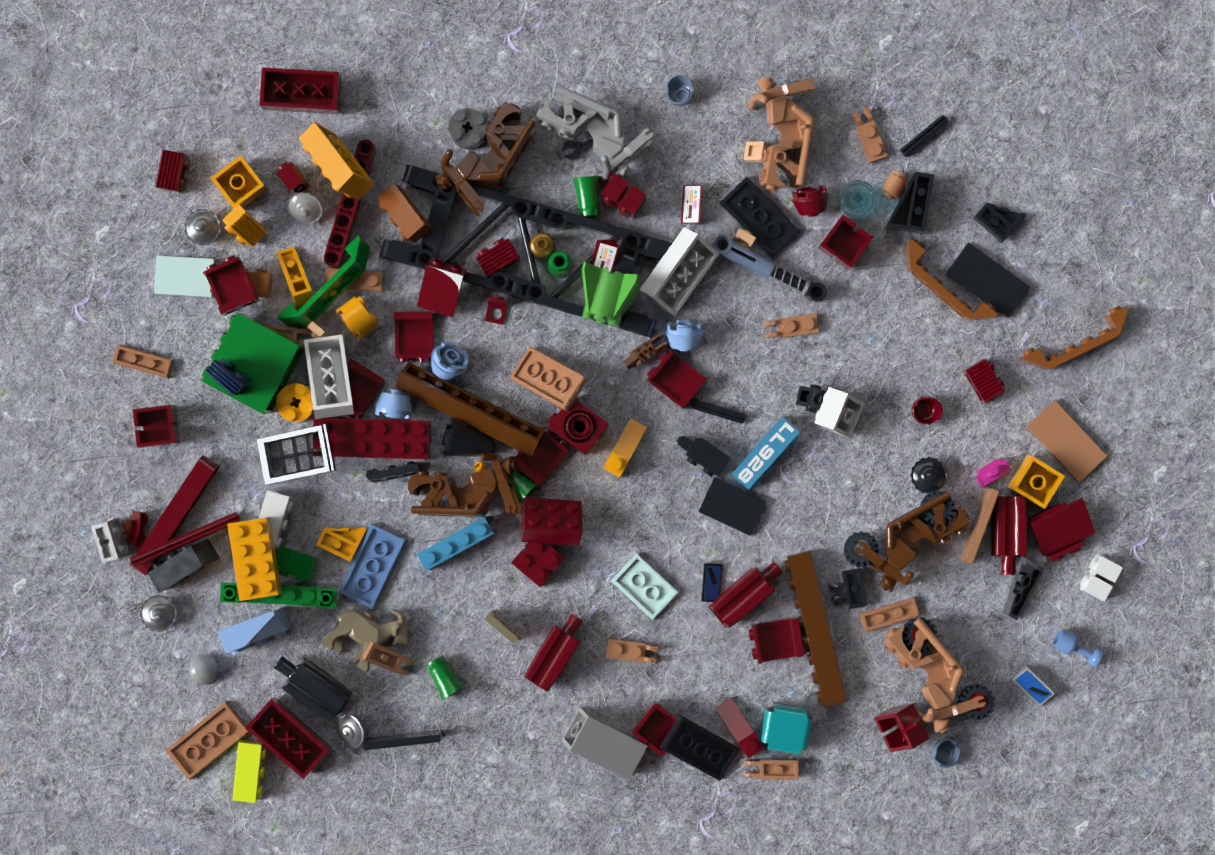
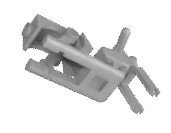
[536,85,653,180]

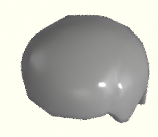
[189,654,219,685]

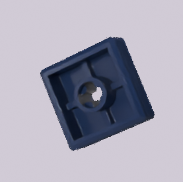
[205,358,251,396]

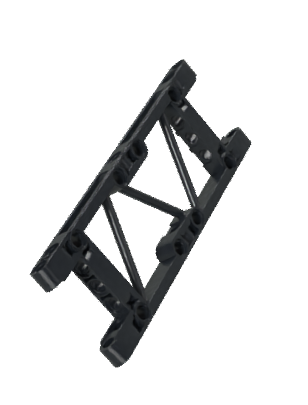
[379,164,672,338]

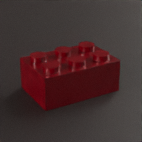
[521,497,583,546]

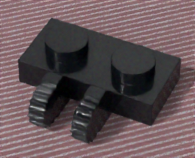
[828,568,868,609]

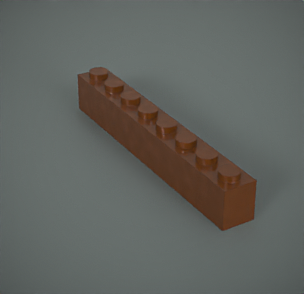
[396,362,545,457]
[784,550,847,707]

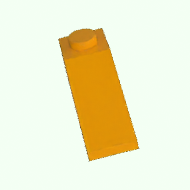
[276,246,313,309]
[603,418,647,477]

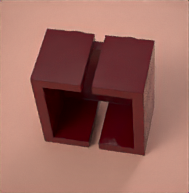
[601,173,646,219]
[818,214,874,270]
[132,405,180,448]
[511,542,566,588]
[631,700,677,757]
[874,703,929,752]

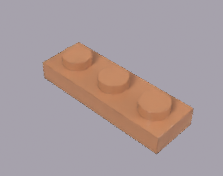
[324,268,384,292]

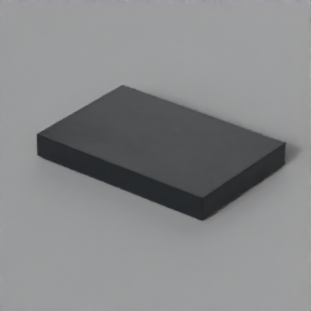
[698,477,766,536]

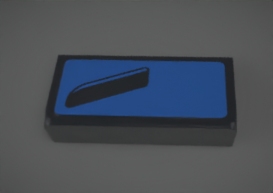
[701,563,723,602]

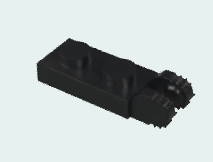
[366,461,421,483]

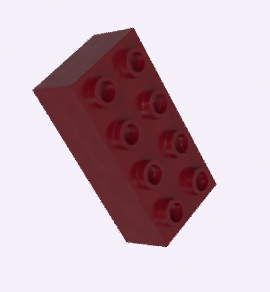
[259,67,342,114]
[246,697,332,779]

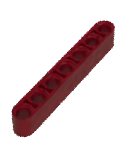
[324,139,376,268]
[130,455,219,576]

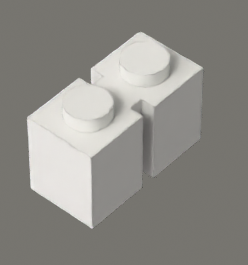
[1080,556,1123,602]

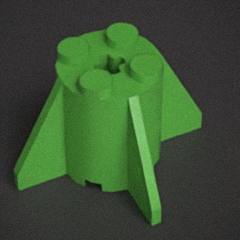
[582,262,641,327]

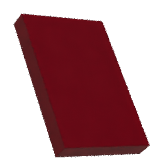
[1029,498,1095,556]

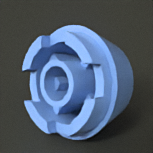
[666,320,704,351]
[431,341,469,380]
[374,389,413,419]

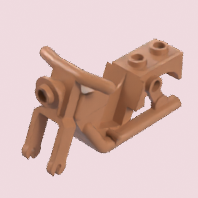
[748,77,817,191]

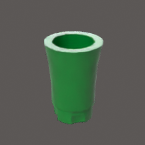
[573,176,600,217]
[547,252,574,279]
[509,470,537,504]
[426,655,465,700]

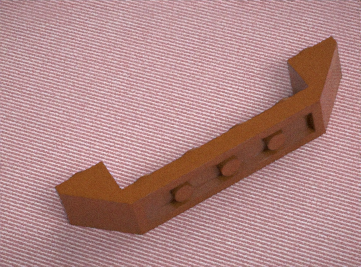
[906,239,998,321]
[1019,306,1128,370]

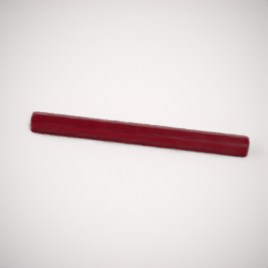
[130,512,240,567]

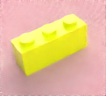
[232,740,267,803]

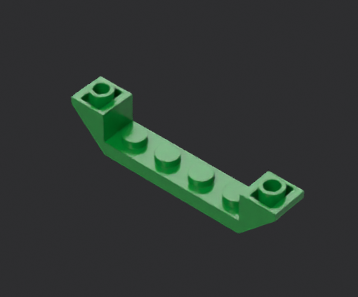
[277,236,370,327]
[220,583,337,608]

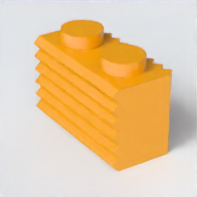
[222,204,267,248]

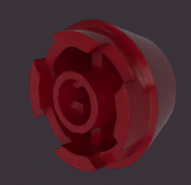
[791,185,829,217]

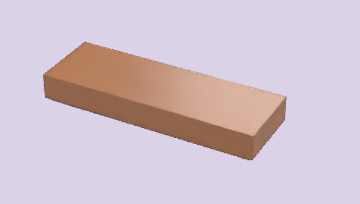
[112,344,174,379]
[859,597,920,632]

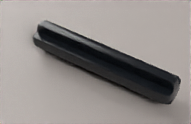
[900,115,949,157]
[690,398,746,424]

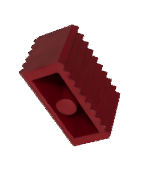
[155,149,190,193]
[276,162,310,195]
[476,238,521,278]
[963,359,1005,404]

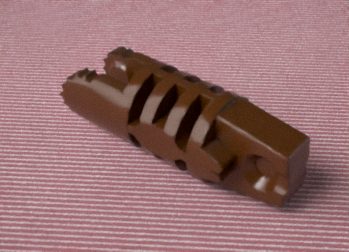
[623,331,670,369]

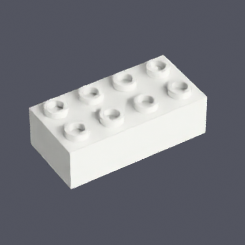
[640,227,719,316]
[304,335,354,419]

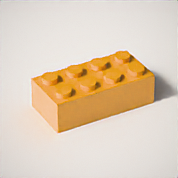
[299,122,375,200]
[227,517,282,601]

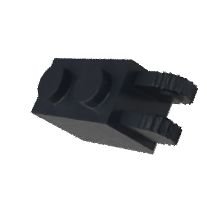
[677,436,730,477]

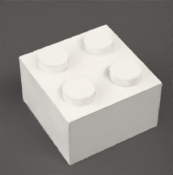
[814,387,865,439]

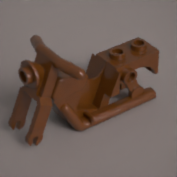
[435,102,536,216]
[408,453,523,517]

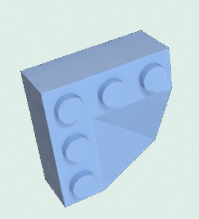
[218,607,291,655]

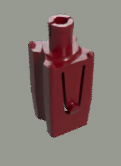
[990,496,1029,575]
[708,562,783,628]
[524,614,583,692]

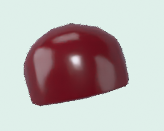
[911,396,943,425]

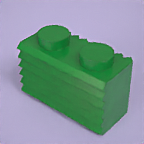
[277,546,319,583]

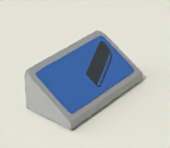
[1011,666,1055,706]

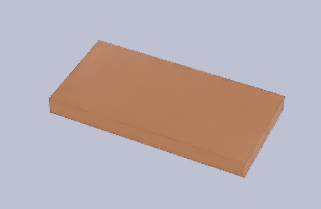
[510,346,588,412]
[1025,400,1107,482]
[959,488,999,564]
[165,701,249,780]

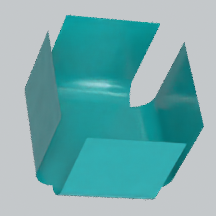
[759,702,812,755]

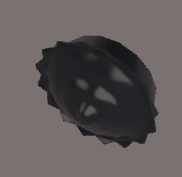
[910,456,948,494]

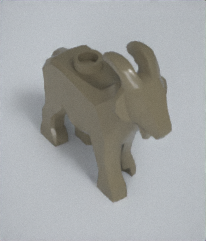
[321,609,408,672]

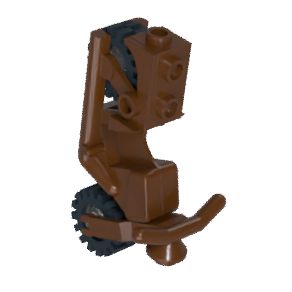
[843,491,970,593]

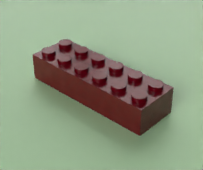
[312,418,431,460]

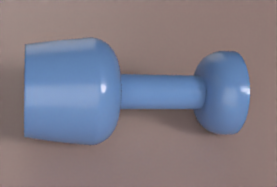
[1052,629,1103,668]

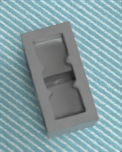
[91,518,131,563]

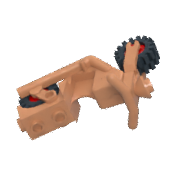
[883,617,995,733]

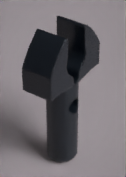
[562,138,593,160]

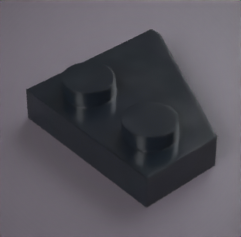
[973,203,1026,243]

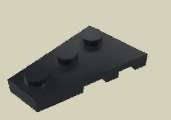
[1002,556,1044,620]

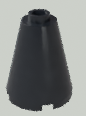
[441,418,496,457]

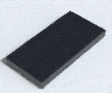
[719,176,800,258]
[945,242,1030,318]
[660,714,740,781]
[362,729,444,750]

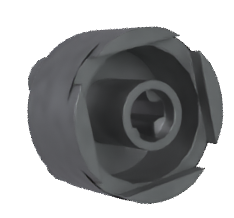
[448,108,487,150]

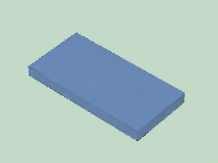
[338,523,406,609]

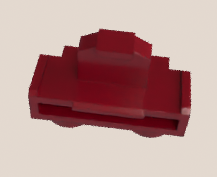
[121,510,148,547]

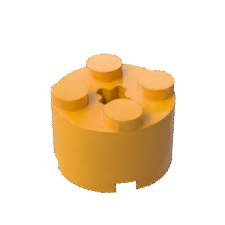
[336,296,378,341]
[276,383,314,423]

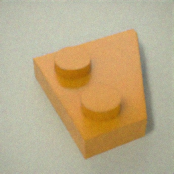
[316,527,367,562]

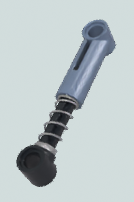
[712,235,827,303]

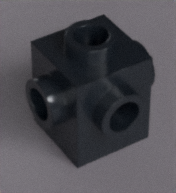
[796,384,827,413]

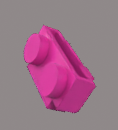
[974,458,1011,488]

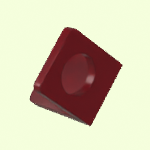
[485,296,508,325]

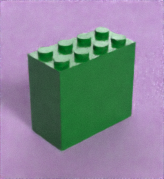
[202,313,305,414]

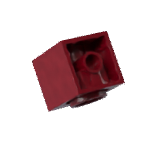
[548,399,609,455]

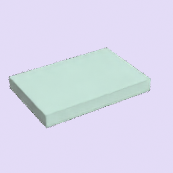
[154,256,215,298]
[611,553,679,620]

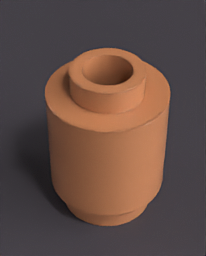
[881,170,907,200]

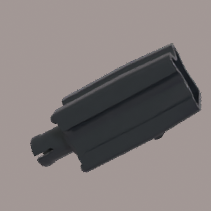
[274,656,353,722]

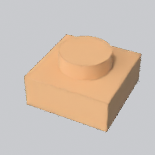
[744,141,767,162]
[733,228,756,248]
[307,321,329,338]

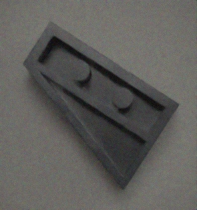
[885,172,934,234]
[147,539,220,593]

